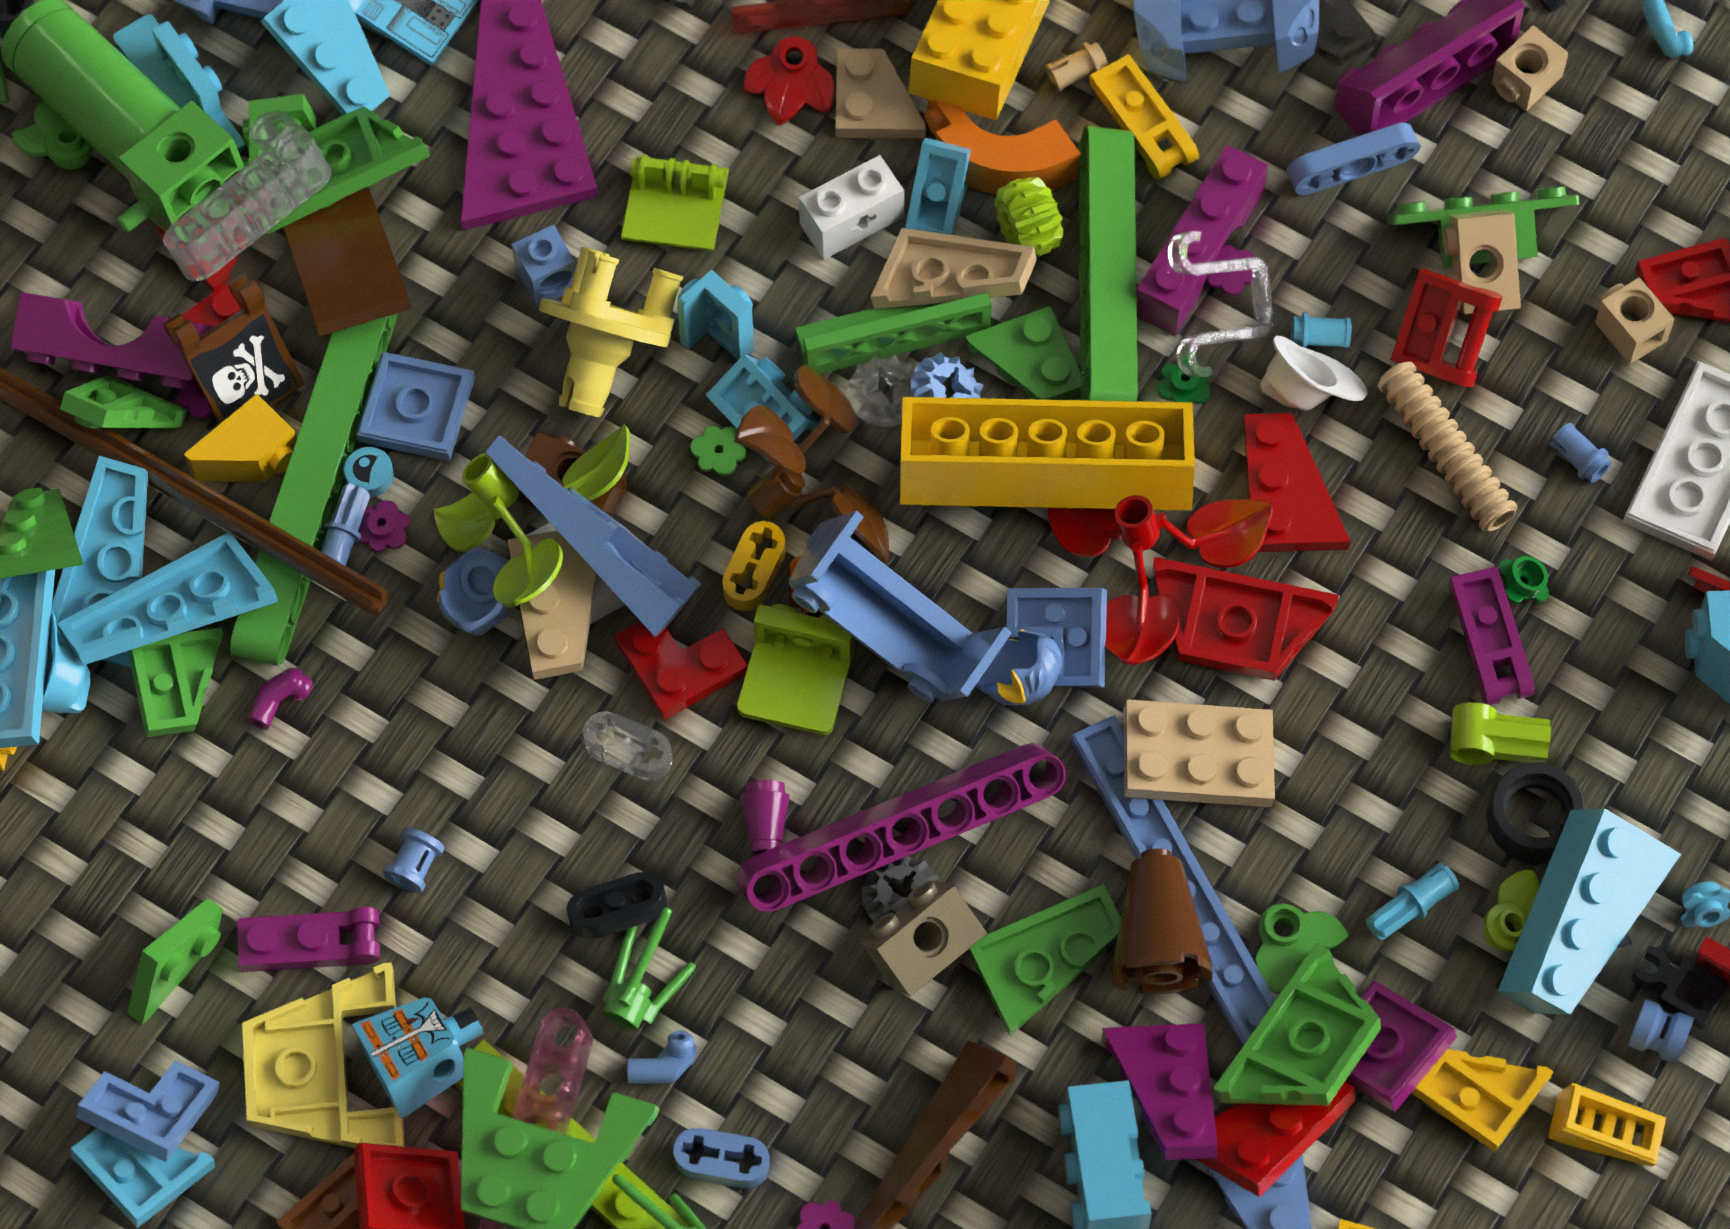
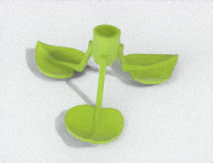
[433,424,630,607]

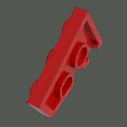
[1243,413,1350,552]

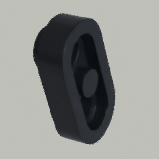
[566,872,667,939]

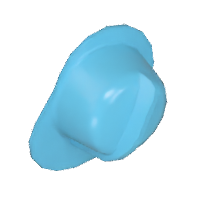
[42,610,90,714]

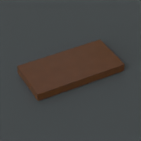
[283,187,411,336]

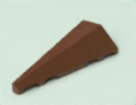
[855,1041,1016,1229]

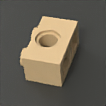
[1443,209,1521,314]

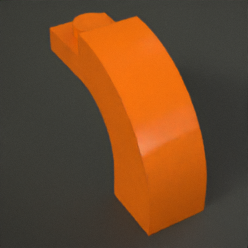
[924,99,1080,195]

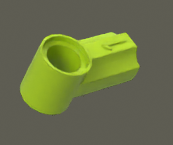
[1450,702,1551,765]

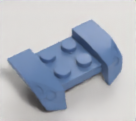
[1134,0,1319,82]

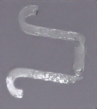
[1168,231,1273,377]

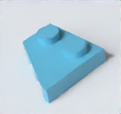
[71,1128,214,1228]

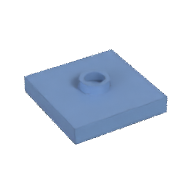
[356,352,475,461]

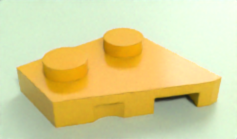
[1411,1049,1554,1152]

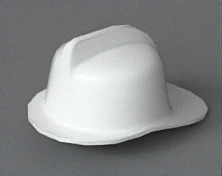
[1260,336,1368,411]

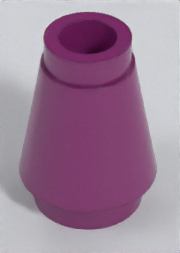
[740,780,790,855]

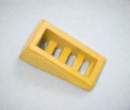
[1548,1083,1666,1167]

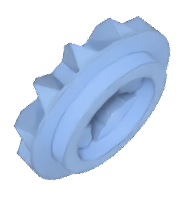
[910,352,983,398]

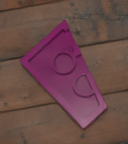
[1102,1023,1217,1160]

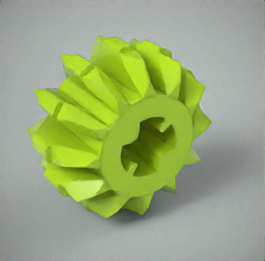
[994,177,1064,257]

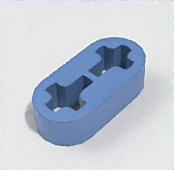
[673,1128,770,1189]

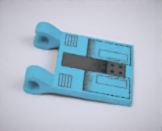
[349,0,479,66]

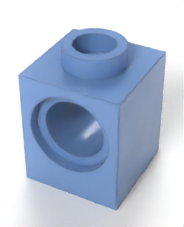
[511,225,576,308]

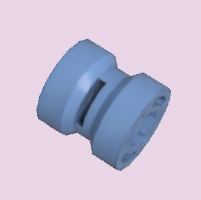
[1628,999,1694,1065]

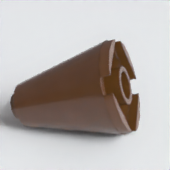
[1111,848,1213,994]

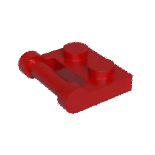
[1390,268,1503,387]

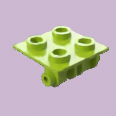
[621,154,729,252]

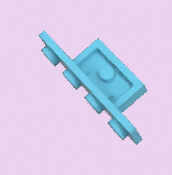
[113,14,246,153]

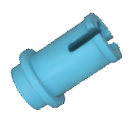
[1291,312,1351,348]

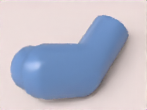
[628,1030,697,1084]

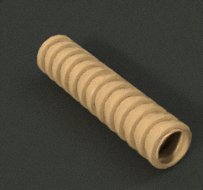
[1378,361,1517,532]

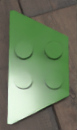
[258,106,430,234]
[1213,943,1381,1105]

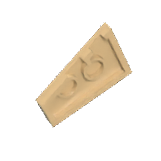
[871,228,1037,310]
[508,530,598,680]

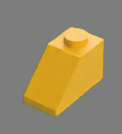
[184,394,297,482]

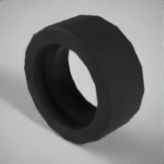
[1487,763,1585,863]

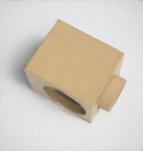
[1491,25,1568,111]
[1595,277,1674,365]

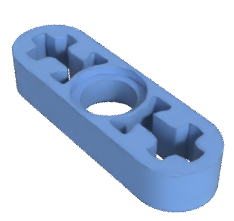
[1286,123,1421,195]

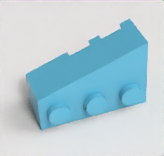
[1058,1080,1152,1229]

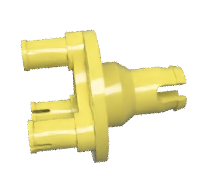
[538,246,683,417]

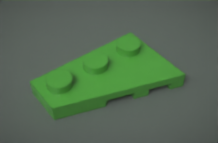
[967,884,1121,1037]

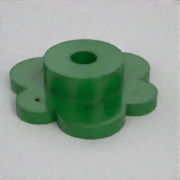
[1158,357,1211,404]

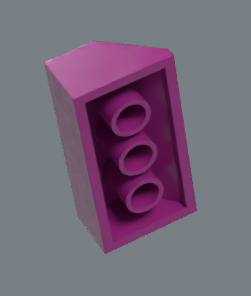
[1333,0,1525,136]

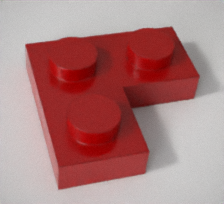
[614,621,748,720]

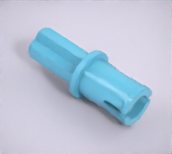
[1366,863,1459,940]

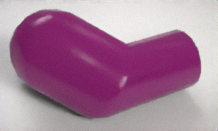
[246,668,313,730]

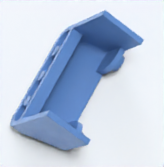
[789,511,1012,703]

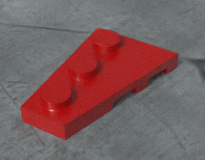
[1196,1082,1356,1198]

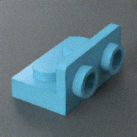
[706,354,819,461]

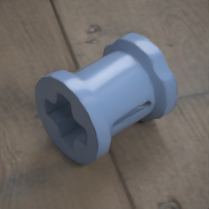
[383,828,445,893]

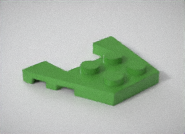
[461,1047,659,1229]

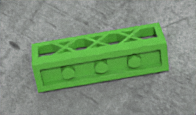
[795,292,992,374]

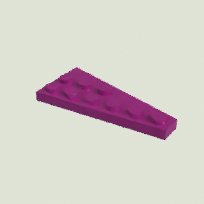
[461,0,598,231]

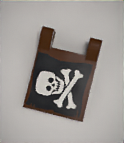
[163,273,305,424]

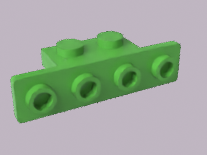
[1386,186,1580,267]

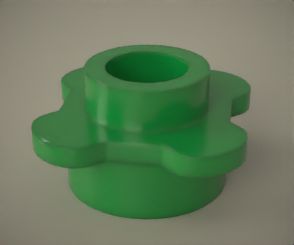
[1498,556,1549,604]

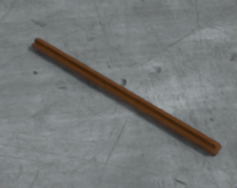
[0,367,389,614]

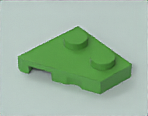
[966,306,1081,400]
[60,375,187,429]
[128,628,223,737]
[127,898,223,1025]

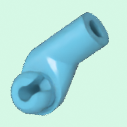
[1642,0,1693,59]

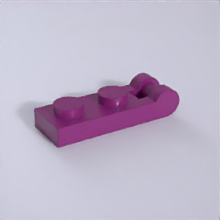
[1448,567,1535,705]
[238,907,380,972]

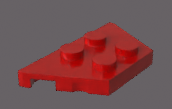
[1152,557,1339,681]

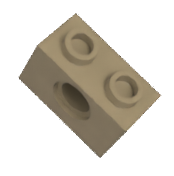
[860,880,987,997]

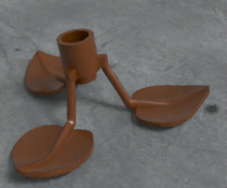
[734,365,889,564]

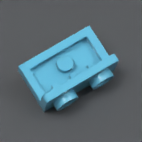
[677,270,754,360]

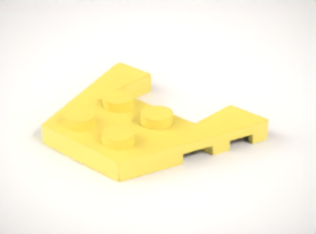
[242,962,405,1148]

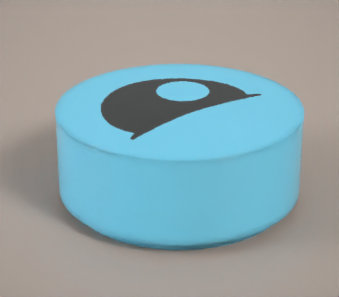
[344,447,394,497]

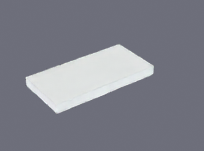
[1622,361,1730,561]

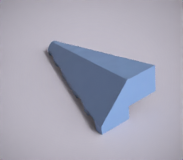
[486,436,702,637]

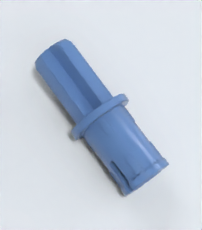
[320,483,370,566]

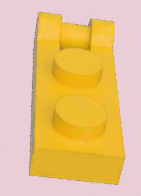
[1089,54,1199,180]

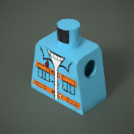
[352,997,484,1119]

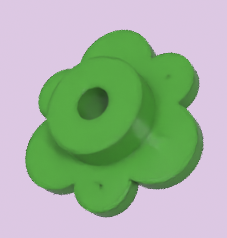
[690,425,746,476]

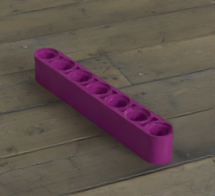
[736,743,1066,912]

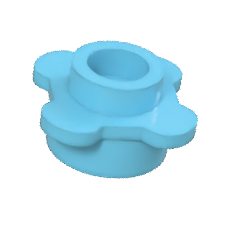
[1681,882,1730,927]

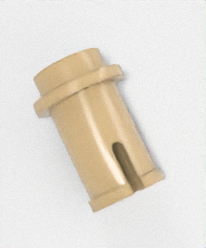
[1046,42,1108,92]

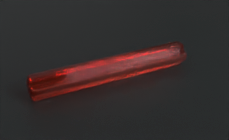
[731,0,913,33]

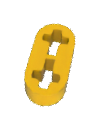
[722,521,786,611]

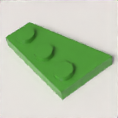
[0,488,84,578]

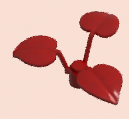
[1047,495,1273,665]

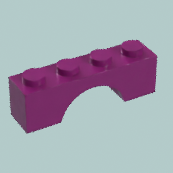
[1136,145,1268,336]
[11,292,215,389]

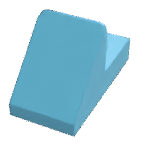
[905,138,971,235]

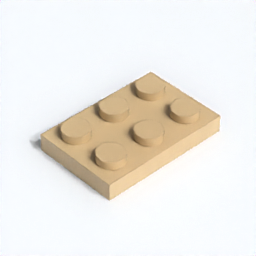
[1123,699,1275,807]

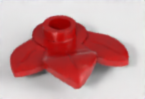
[743,36,835,126]

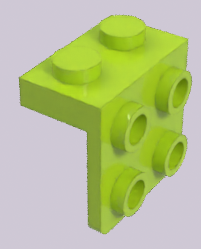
[737,604,855,735]

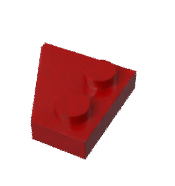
[1635,237,1730,322]

